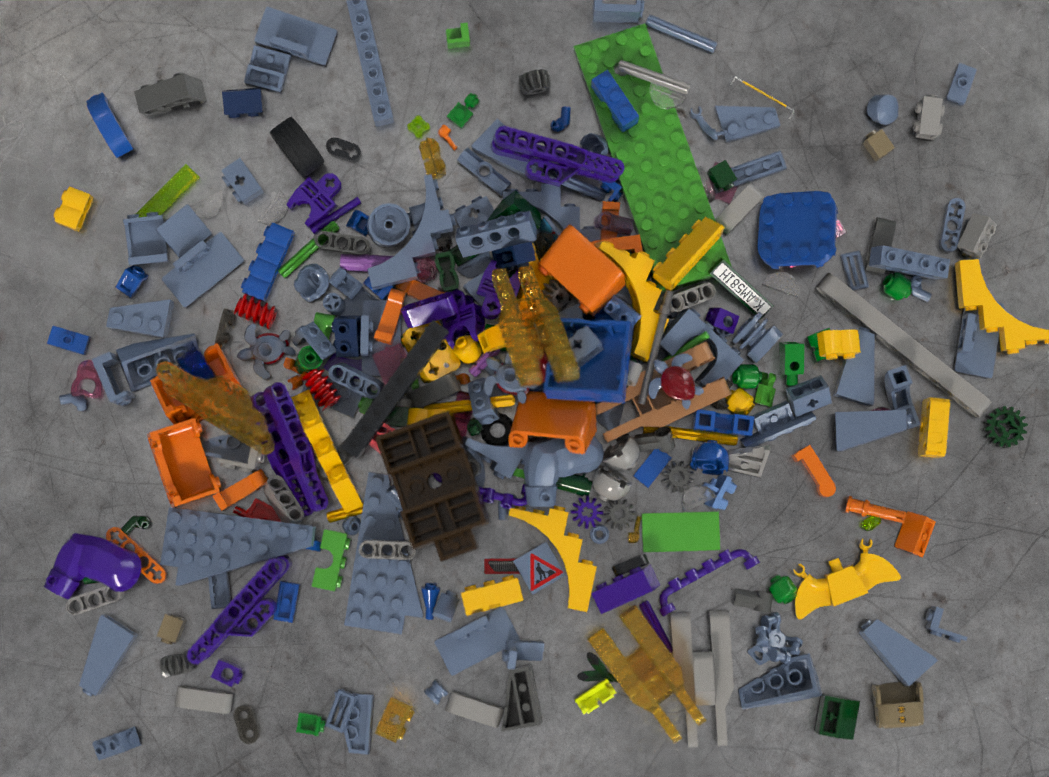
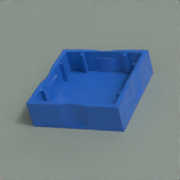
[544,317,633,403]

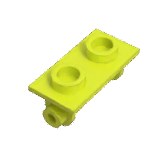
[575,678,616,714]

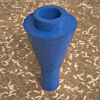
[421,583,440,620]

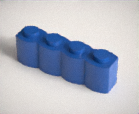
[241,222,295,303]

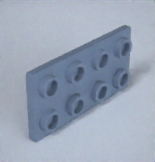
[254,7,337,66]
[162,232,244,308]
[360,300,401,377]
[954,302,1004,378]
[435,606,520,676]

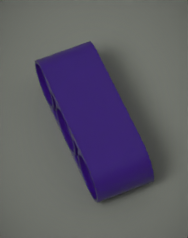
[400,292,460,328]

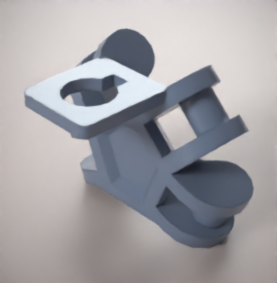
[747,612,803,665]

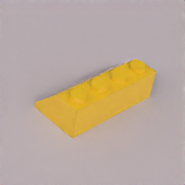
[653,217,725,291]

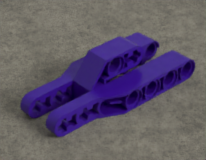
[491,126,625,187]
[246,382,328,517]
[187,555,292,664]

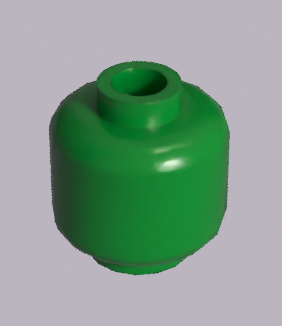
[882,272,912,301]
[732,364,762,389]
[769,575,798,605]

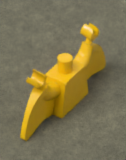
[793,539,901,619]

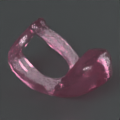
[71,360,102,399]

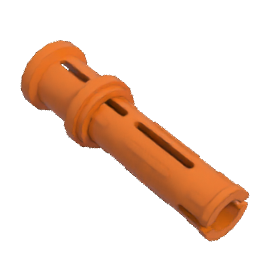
[845,496,906,524]

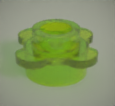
[407,115,430,138]

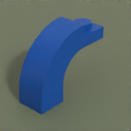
[86,92,133,158]

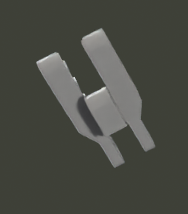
[671,610,734,748]

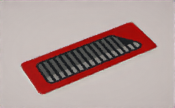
[484,558,520,574]

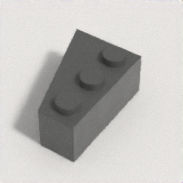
[134,72,207,116]
[501,664,543,732]

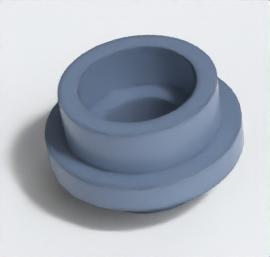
[342,516,361,535]
[590,524,609,544]

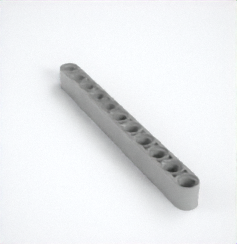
[816,273,992,418]

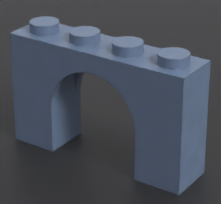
[659,308,744,387]

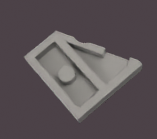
[728,445,771,477]

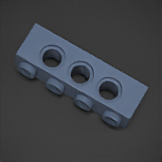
[455,211,537,257]
[869,245,950,280]

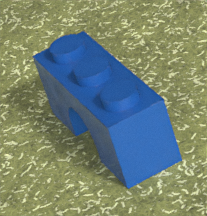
[591,70,639,133]
[692,409,754,437]

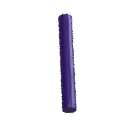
[310,197,361,234]

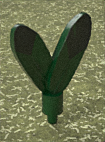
[577,652,620,683]

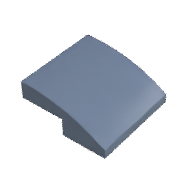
[244,45,292,92]
[155,204,212,258]

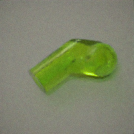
[862,516,881,531]

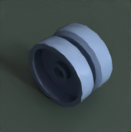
[367,203,410,248]

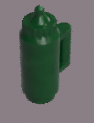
[556,474,593,496]

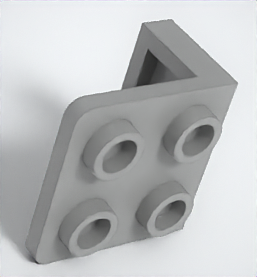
[216,445,266,473]

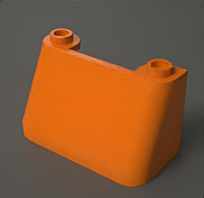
[538,224,625,317]
[150,343,245,424]
[509,391,597,454]
[147,418,221,508]

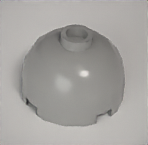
[602,434,640,472]
[592,466,632,502]

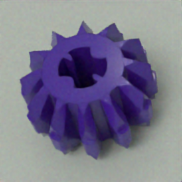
[571,496,604,529]

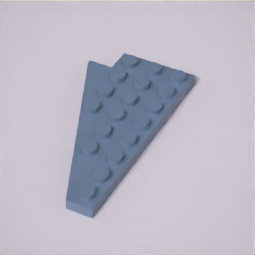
[344,472,423,634]
[160,507,316,586]

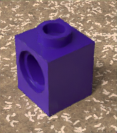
[211,658,243,687]

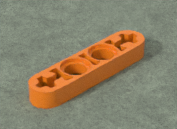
[106,527,167,584]

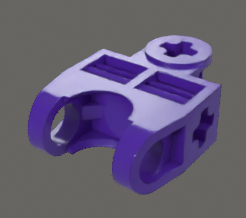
[287,173,342,228]
[476,260,522,320]
[442,290,485,349]

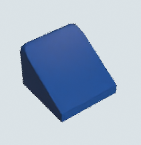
[346,210,369,237]

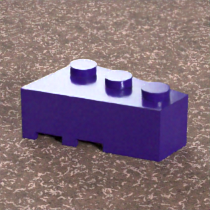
[591,564,660,614]

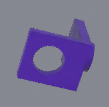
[705,308,740,334]

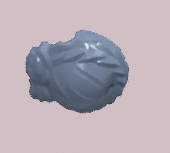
[293,263,329,302]

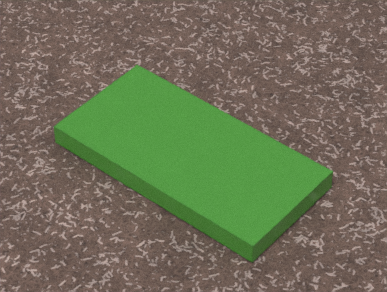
[642,512,720,552]

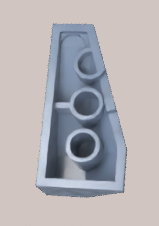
[116,333,200,392]
[739,654,822,709]

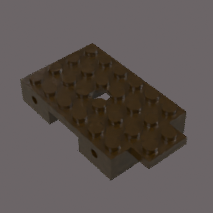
[375,410,490,562]

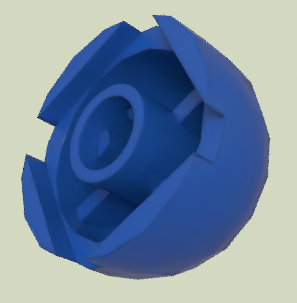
[690,440,729,475]

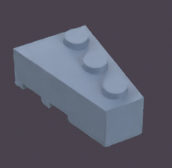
[106,299,175,339]

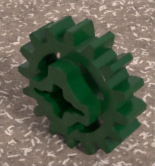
[984,406,1028,448]

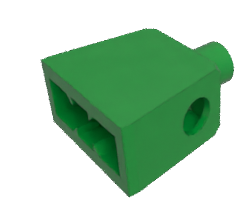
[779,342,805,386]

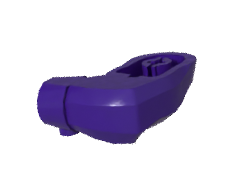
[44,533,141,600]

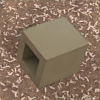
[863,129,895,162]
[157,613,187,645]

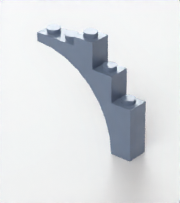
[367,174,456,290]
[503,183,599,242]
[462,436,547,479]

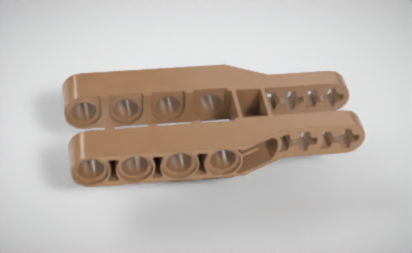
[595,341,732,443]

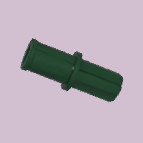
[467,418,482,436]

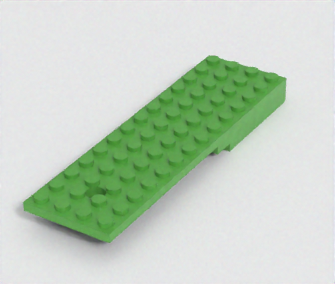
[574,23,732,295]

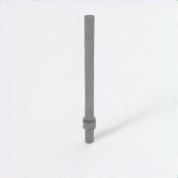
[637,290,673,405]

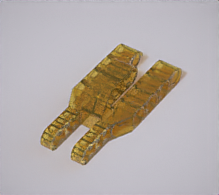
[492,266,580,387]
[156,361,275,455]
[588,604,706,744]

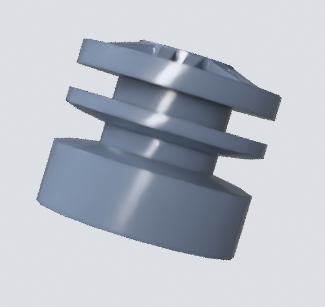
[732,312,783,363]

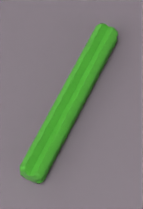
[278,221,339,278]

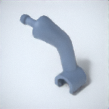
[690,106,727,140]

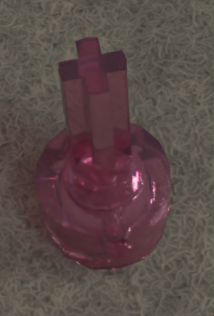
[414,257,437,284]

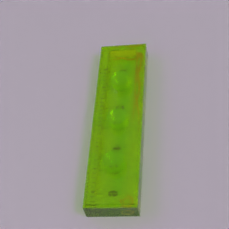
[136,164,200,217]

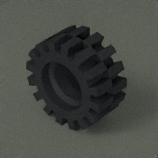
[481,413,513,445]

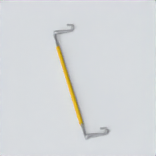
[730,77,794,119]

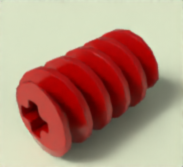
[234,294,277,330]
[301,369,342,412]

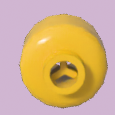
[453,335,482,364]
[725,388,755,415]

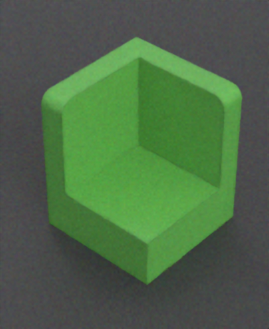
[446,22,470,49]

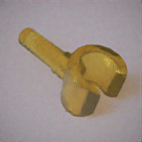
[628,516,641,543]

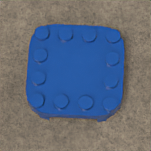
[757,191,838,269]

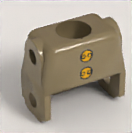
[872,681,924,728]

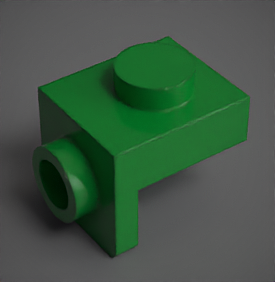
[296,712,325,737]

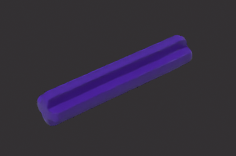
[639,601,673,655]

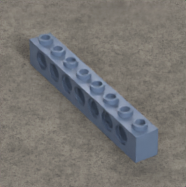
[346,0,394,127]

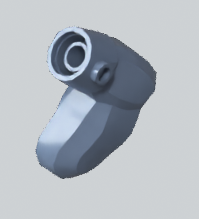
[524,435,604,507]

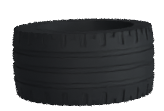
[270,116,325,178]

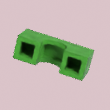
[312,529,351,591]

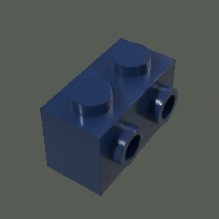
[222,88,263,118]
[492,241,536,271]
[332,315,361,357]

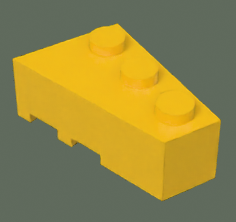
[461,575,524,616]

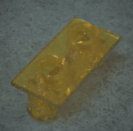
[419,137,446,178]

